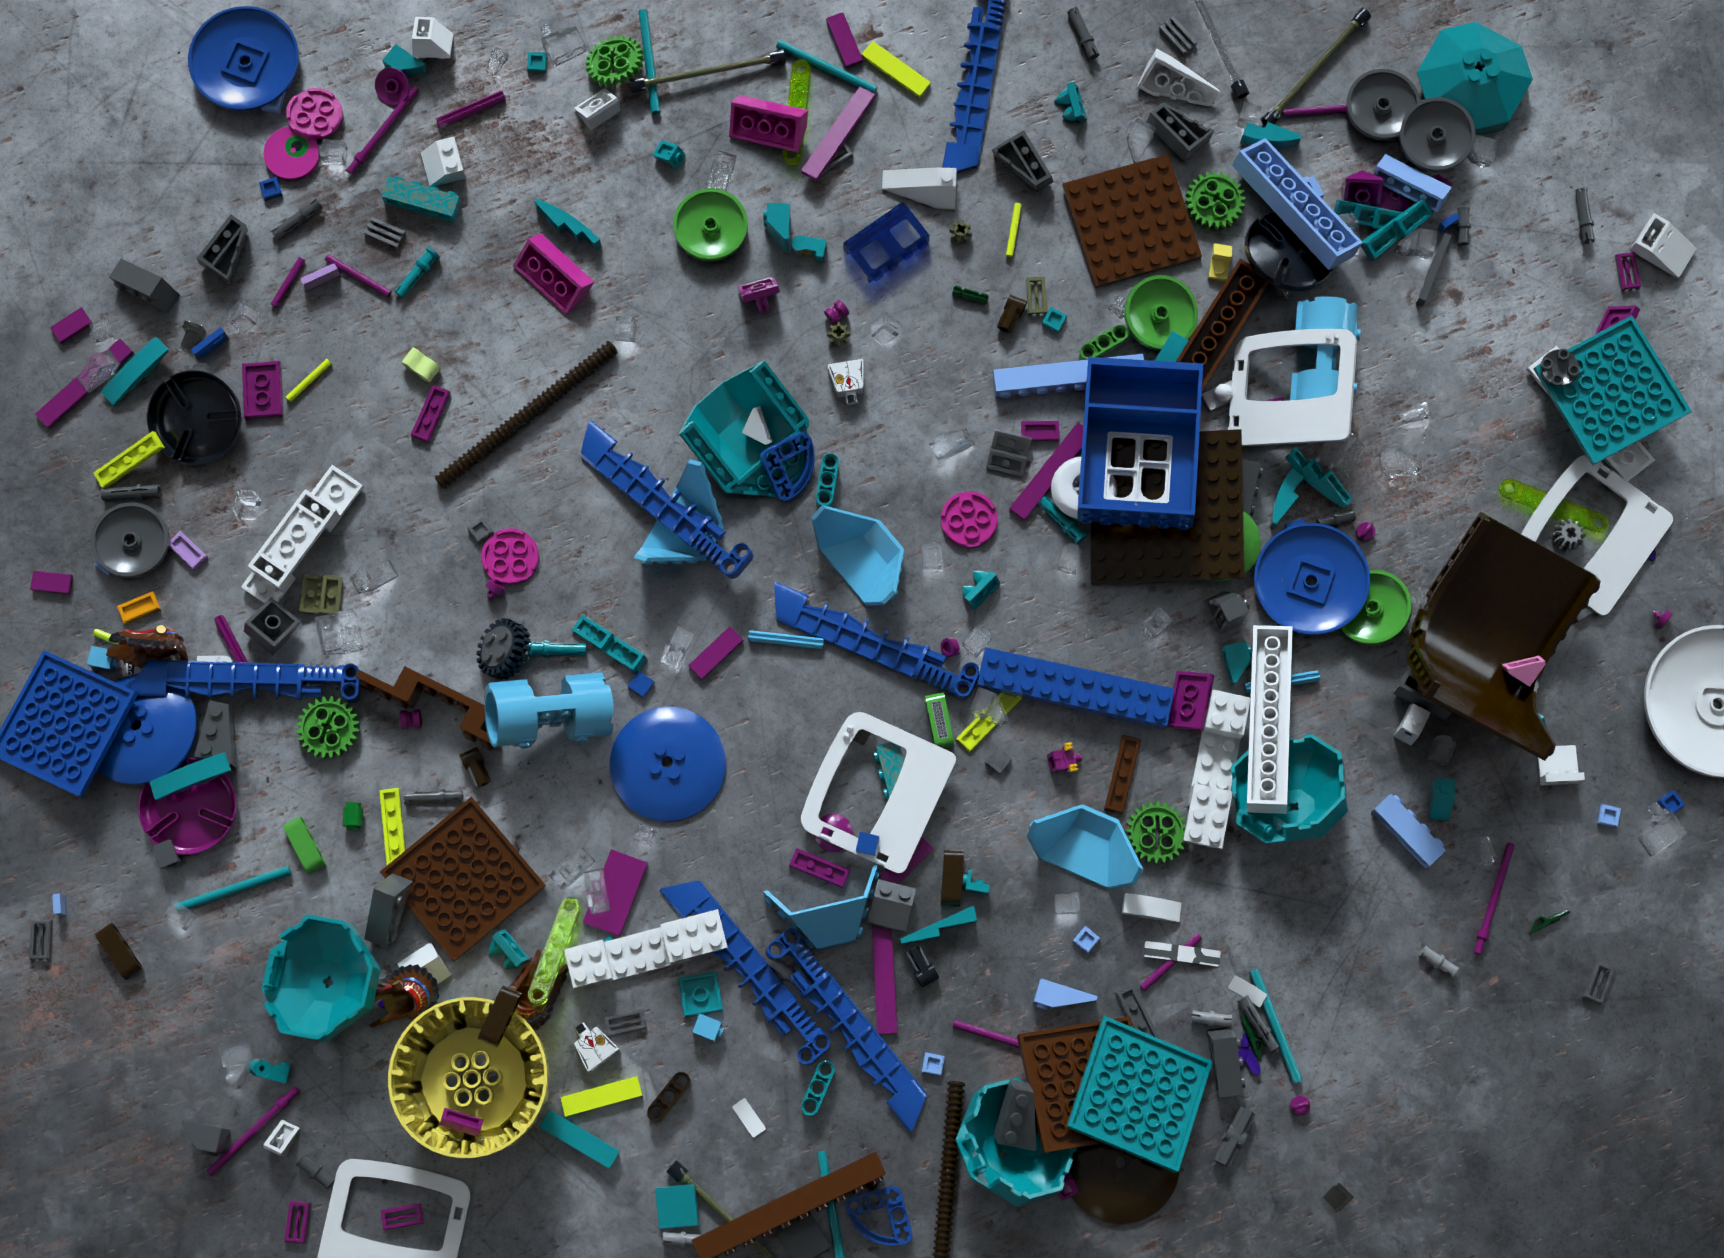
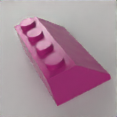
[729,95,808,152]
[513,234,594,314]

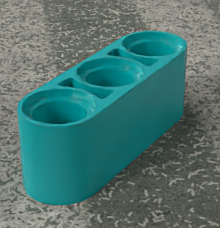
[816,453,839,508]
[801,1061,835,1117]

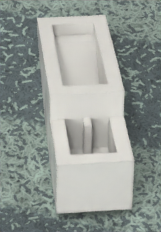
[1122,893,1182,923]

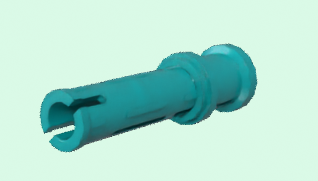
[394,247,440,299]
[1038,496,1088,545]
[528,640,586,657]

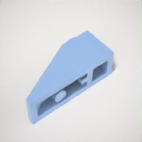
[1033,979,1098,1011]

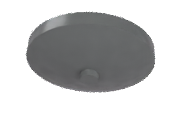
[1346,69,1420,141]
[1399,97,1475,172]
[91,502,170,578]

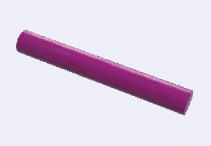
[271,257,305,308]

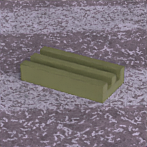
[1026,277,1047,315]

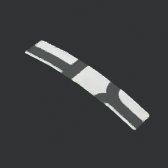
[1144,941,1221,966]

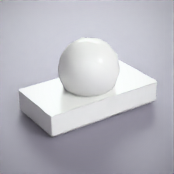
[1201,380,1233,412]

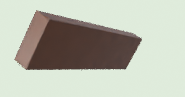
[1104,735,1141,814]

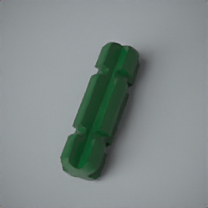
[952,285,989,304]

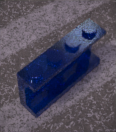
[843,202,930,283]

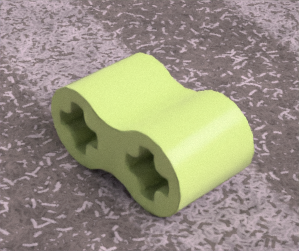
[401,347,441,383]

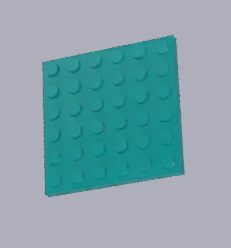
[1533,315,1692,466]
[1066,1016,1213,1173]

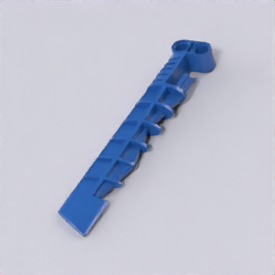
[942,0,1006,173]
[580,421,754,579]
[774,582,979,700]
[130,660,361,703]
[660,880,831,1066]
[765,928,927,1132]

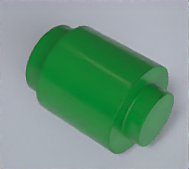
[342,802,363,831]

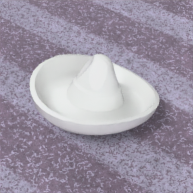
[1051,457,1117,519]

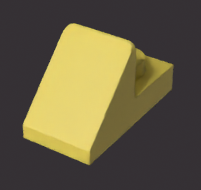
[1208,243,1232,282]

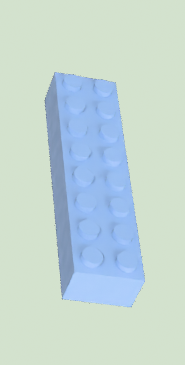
[1232,138,1363,270]

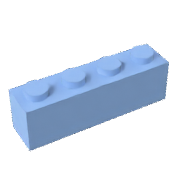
[1373,154,1452,212]
[1371,794,1446,869]

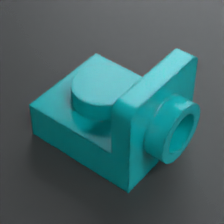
[653,140,686,170]
[962,870,990,896]

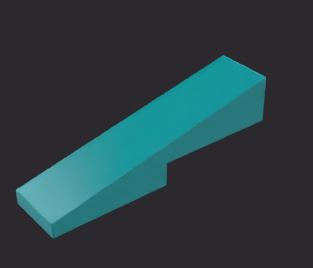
[1361,199,1433,259]
[572,614,648,674]
[900,905,977,945]
[539,1109,620,1169]

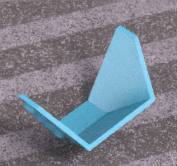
[634,459,724,564]
[811,505,904,606]
[1026,804,1143,889]
[763,865,880,951]

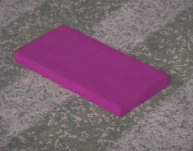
[583,849,648,936]

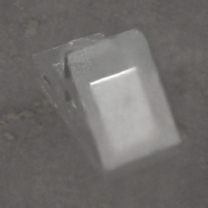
[660,626,695,669]

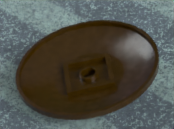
[1069,1143,1180,1224]

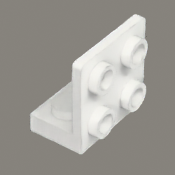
[1537,745,1585,786]

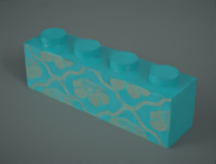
[381,176,462,223]
[873,742,904,800]

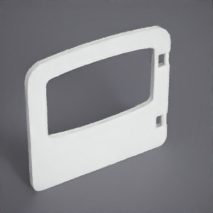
[1228,329,1357,447]
[1521,455,1673,616]
[801,712,956,874]
[317,1159,470,1258]

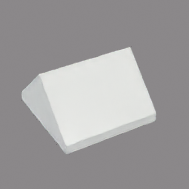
[574,88,621,131]
[397,942,452,984]

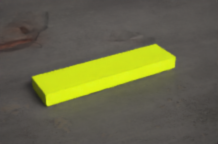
[861,41,931,98]
[93,431,165,489]
[956,693,1022,753]
[379,788,406,865]
[560,1076,643,1117]

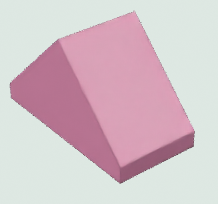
[1502,656,1546,687]

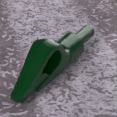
[1529,909,1570,935]
[1240,1015,1263,1062]

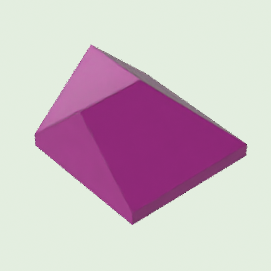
[1341,170,1384,207]

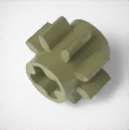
[949,220,972,244]
[827,322,850,347]

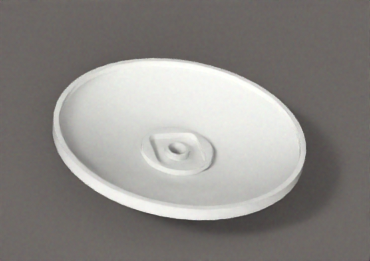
[1644,625,1724,778]

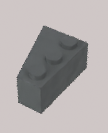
[1204,591,1250,634]
[194,700,237,768]
[994,1079,1036,1151]

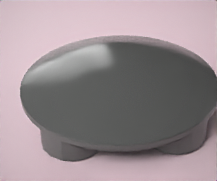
[1540,349,1580,387]

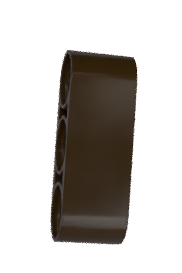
[941,849,964,907]
[95,922,143,980]
[478,985,522,1048]
[647,1072,691,1122]

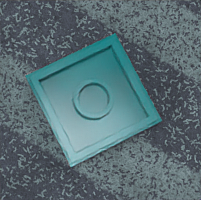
[678,971,723,1018]
[655,1184,700,1229]

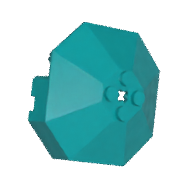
[1416,22,1533,137]
[1231,734,1348,844]
[261,915,381,1042]
[956,1078,1077,1207]

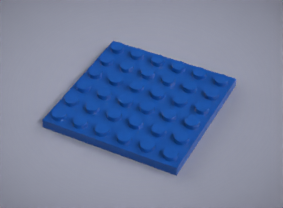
[0,650,138,798]

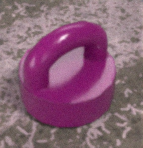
[1356,522,1375,542]
[485,579,505,599]
[1653,610,1673,629]
[941,637,960,657]
[1290,1096,1310,1116]

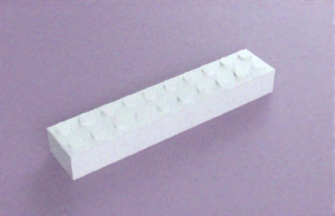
[1247,625,1292,814]

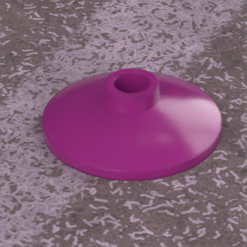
[375,67,409,105]
[1380,186,1412,212]
[814,813,853,852]

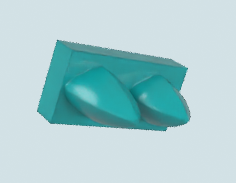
[1054,82,1087,122]
[962,571,1001,610]
[488,929,530,969]

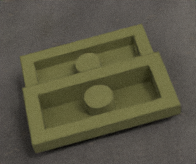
[298,574,343,615]

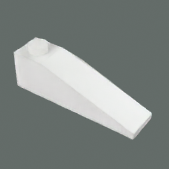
[1137,49,1220,106]
[882,167,957,210]

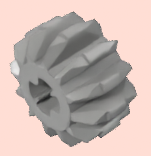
[1552,519,1586,551]

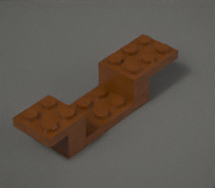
[355,666,500,751]

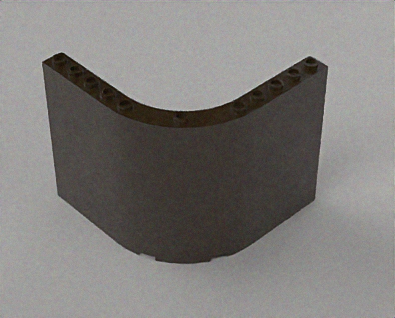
[1407,511,1601,761]

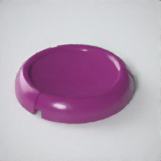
[138,758,237,855]

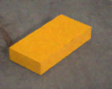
[117,591,161,625]

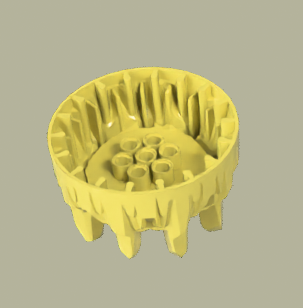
[388,997,550,1158]

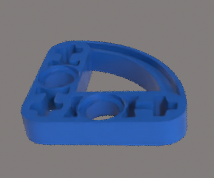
[760,432,815,501]
[845,1186,912,1246]

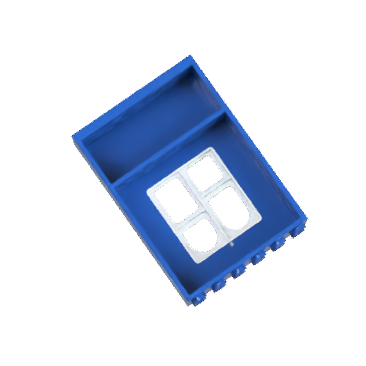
[1077,357,1203,530]

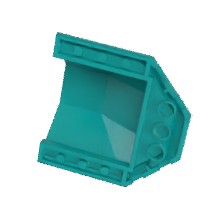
[678,360,809,497]

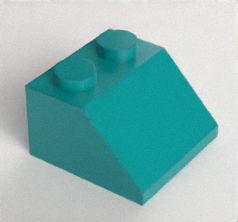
[763,203,791,252]

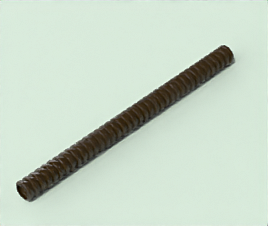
[434,340,618,489]
[932,1081,965,1258]

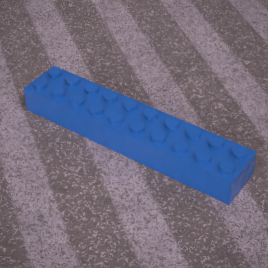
[976,647,1175,730]

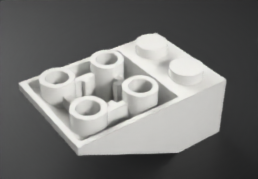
[1630,213,1697,279]

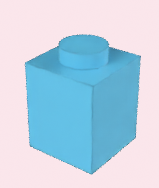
[87,646,120,672]
[692,1014,724,1042]

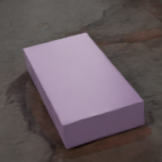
[301,263,340,291]
[169,531,208,571]

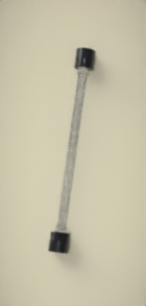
[1195,0,1250,100]

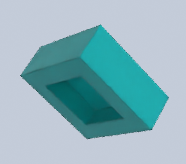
[527,52,547,73]
[1042,307,1067,333]

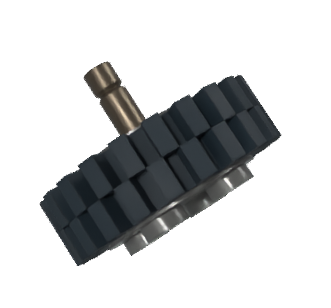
[476,618,531,680]

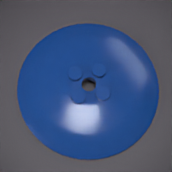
[188,6,299,111]
[1254,523,1370,635]
[98,673,198,785]
[610,706,726,822]

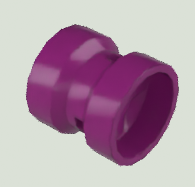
[824,299,850,325]
[400,709,422,730]

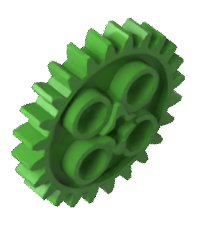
[585,35,645,88]
[1185,170,1246,230]
[296,696,360,759]
[1125,801,1187,864]

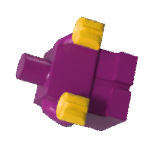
[1047,742,1082,774]

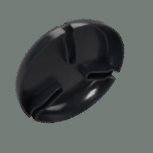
[1244,212,1333,292]
[147,370,242,465]

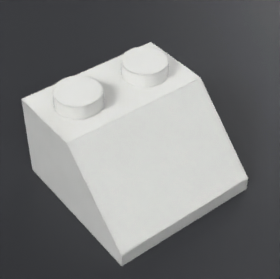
[421,137,466,186]

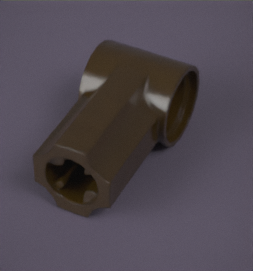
[997,294,1028,334]
[459,747,491,788]

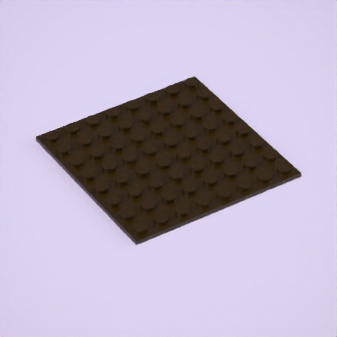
[1091,429,1245,585]

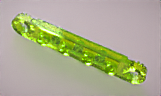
[783,59,811,165]
[1499,478,1609,533]
[528,897,581,1006]

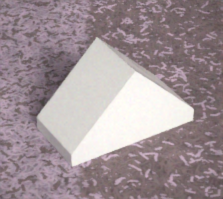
[742,406,773,445]
[263,1120,300,1157]

